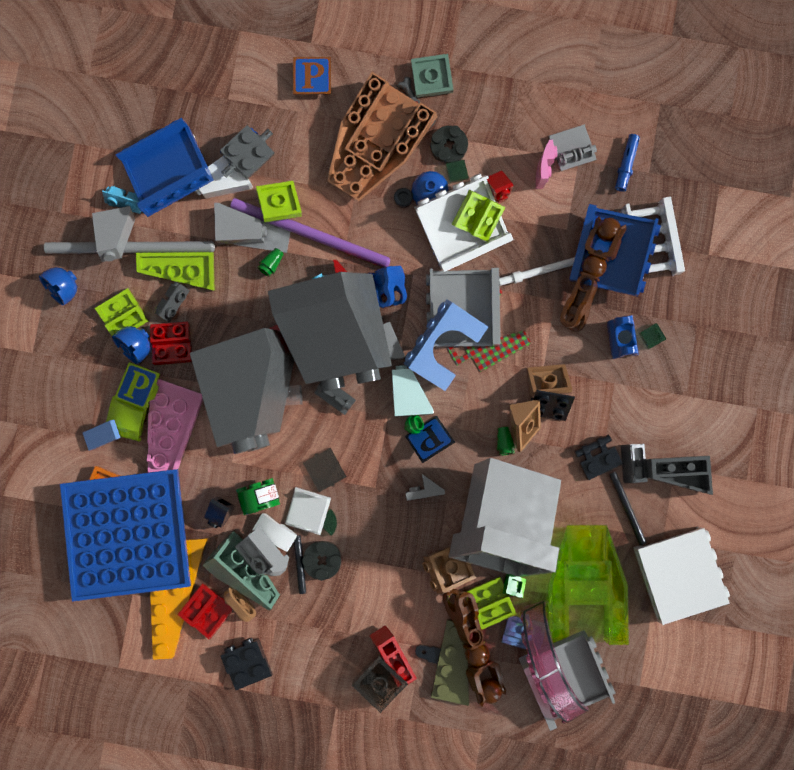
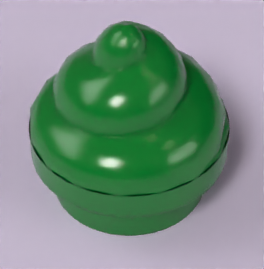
[404,415,424,434]

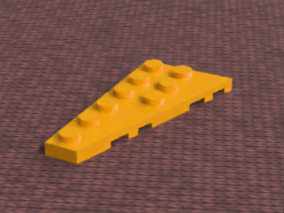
[150,538,208,660]

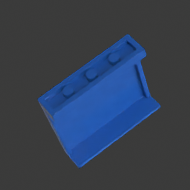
[116,118,214,217]
[570,204,661,297]

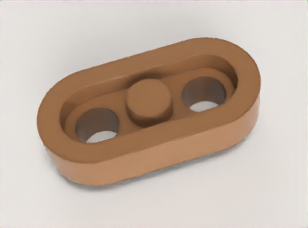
[223,587,256,622]

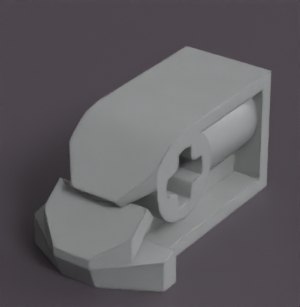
[235,526,289,576]

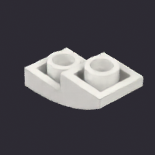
[252,513,297,551]

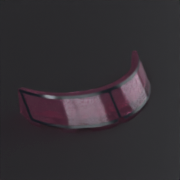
[520,600,589,724]

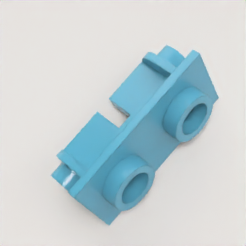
[102,186,141,214]

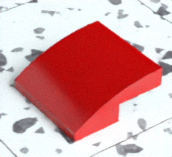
[178,583,233,639]

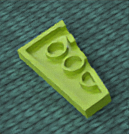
[136,252,215,290]

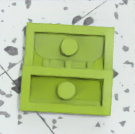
[452,189,506,242]
[95,288,148,336]
[464,576,517,629]

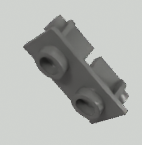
[155,281,190,322]
[314,382,356,415]

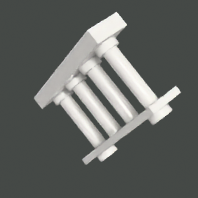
[620,197,685,278]

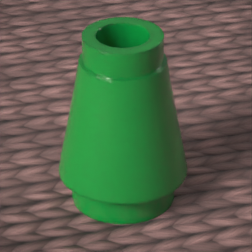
[257,248,284,277]
[497,427,516,456]

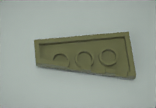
[431,619,469,706]

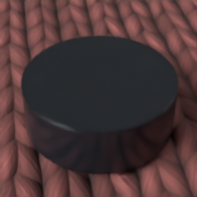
[394,188,413,208]

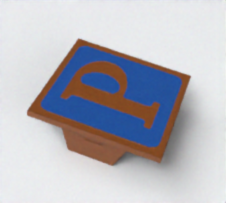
[293,57,331,95]

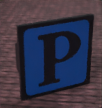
[405,416,455,463]

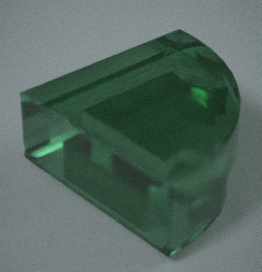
[323,509,337,536]

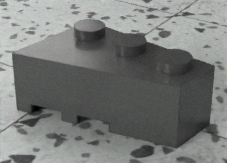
[646,456,713,495]

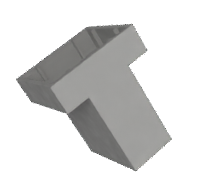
[449,458,561,577]

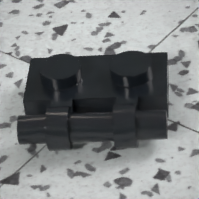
[574,434,623,480]

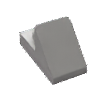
[405,474,445,501]

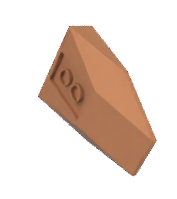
[327,72,438,201]

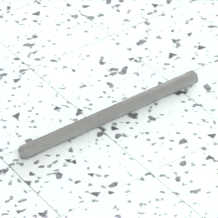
[44,241,215,254]

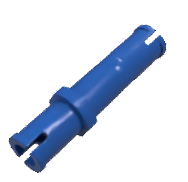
[615,134,640,192]

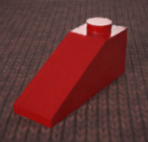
[369,625,417,689]

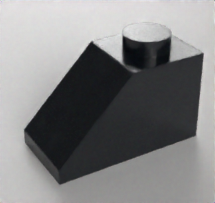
[204,497,236,528]

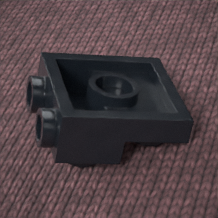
[220,637,273,690]

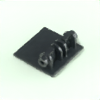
[530,390,575,421]

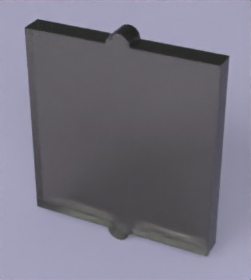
[303,448,347,492]

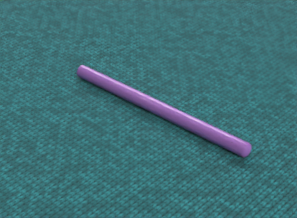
[230,198,390,267]

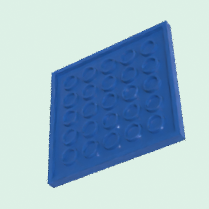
[60,469,191,602]

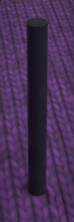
[609,471,647,545]

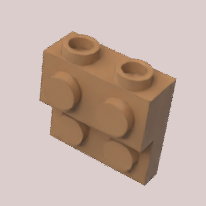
[422,546,476,594]

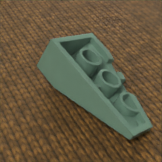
[202,531,280,610]

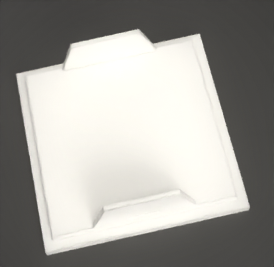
[285,487,331,535]

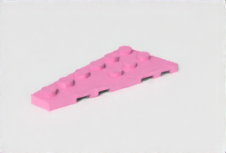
[147,379,203,473]

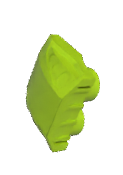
[106,396,149,441]

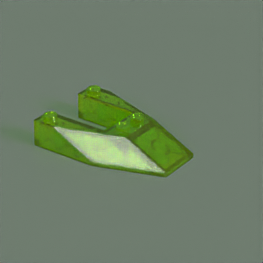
[546,525,629,645]

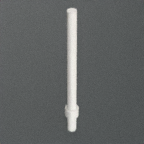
[499,257,575,286]

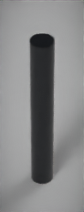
[294,535,307,594]

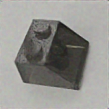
[352,656,408,713]

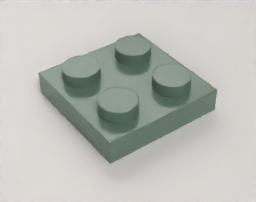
[411,54,453,98]

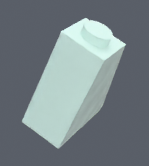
[392,366,434,417]

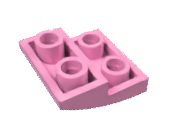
[535,140,557,189]

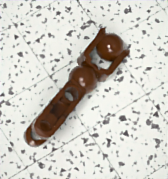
[560,216,627,332]
[442,589,506,707]

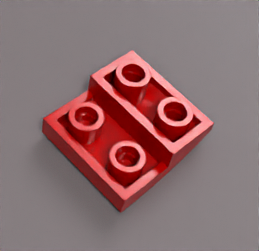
[150,321,192,365]

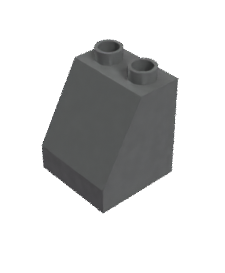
[268,272,392,392]
[190,328,294,454]

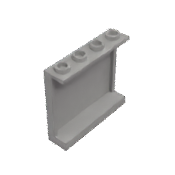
[426,268,501,347]
[519,630,616,731]

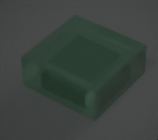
[446,160,469,184]
[639,323,666,350]

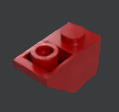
[487,170,514,203]

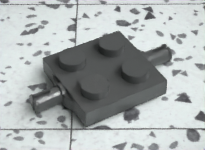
[220,125,275,180]

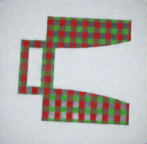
[447,290,531,372]

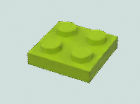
[256,181,302,222]

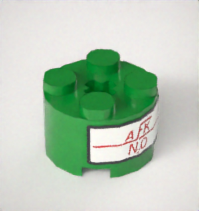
[236,478,280,516]

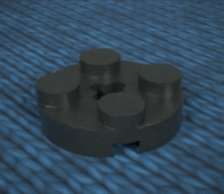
[430,126,468,165]
[302,541,342,581]

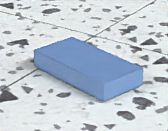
[83,420,120,451]

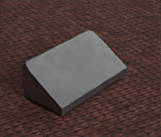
[621,444,647,483]

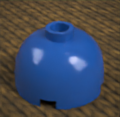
[411,171,449,206]
[38,267,77,306]
[112,326,150,364]

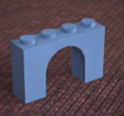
[404,299,488,391]

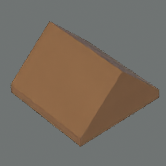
[527,364,573,397]
[509,400,541,453]

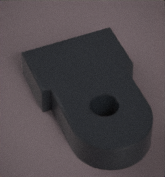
[415,644,441,664]

